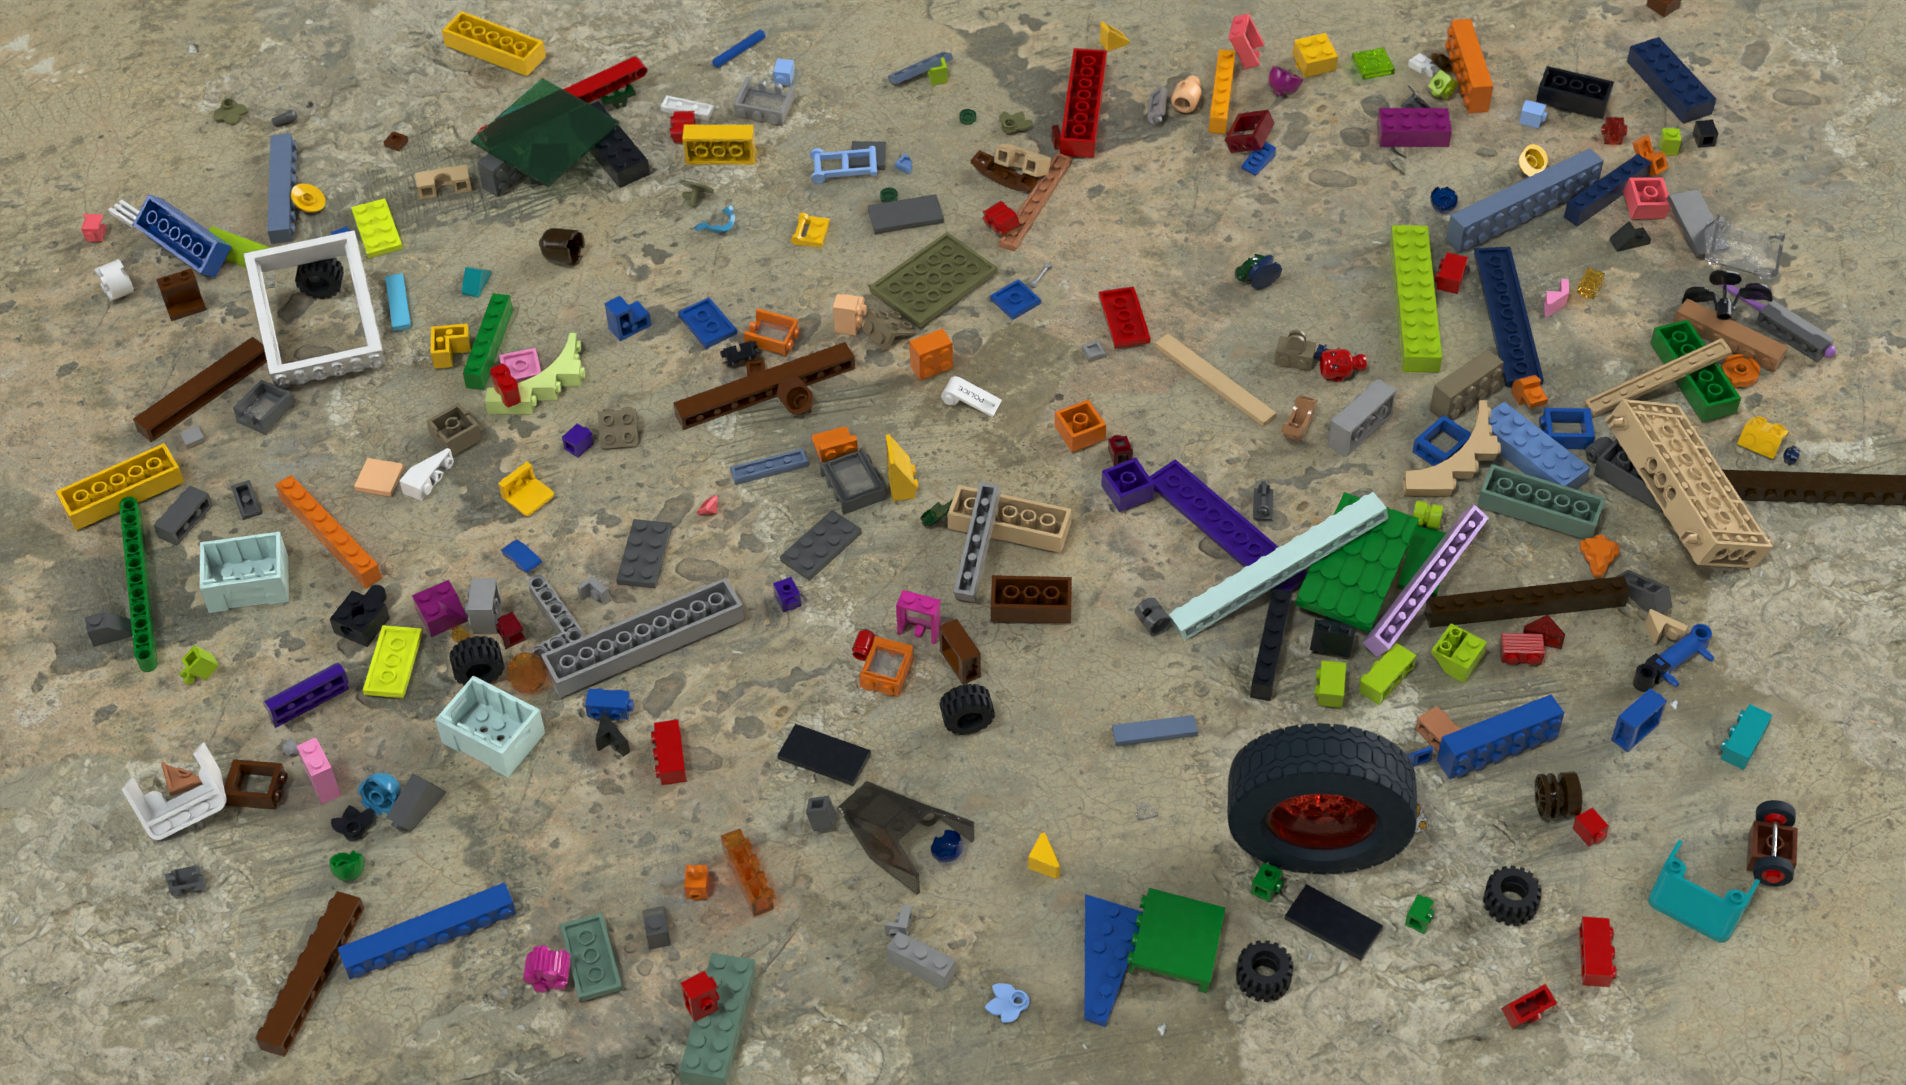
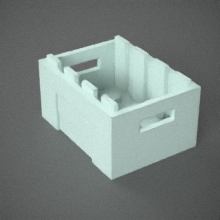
[200,532,289,613]
[435,676,545,778]

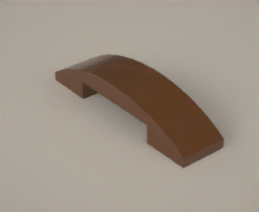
[970,150,1040,192]

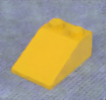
[886,434,919,501]

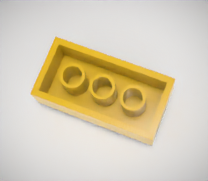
[683,125,756,165]

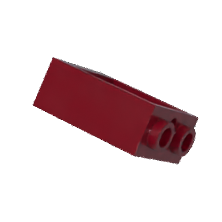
[1224,110,1275,153]

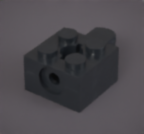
[330,585,390,647]

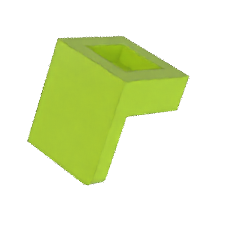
[927,57,948,86]

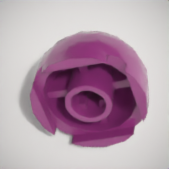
[1268,66,1303,97]

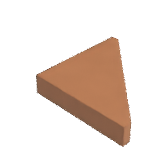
[161,762,203,796]

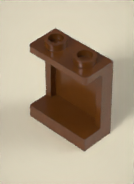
[156,268,207,322]

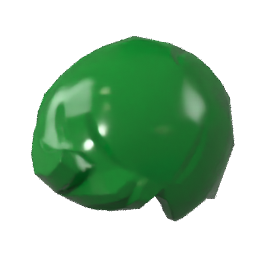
[329,850,364,882]

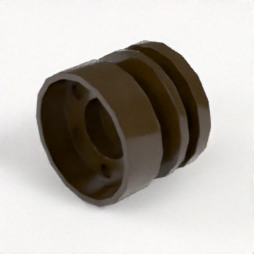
[1534,771,1582,819]

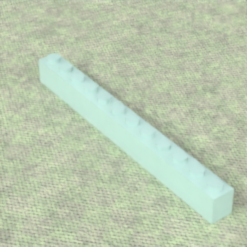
[1169,492,1388,641]

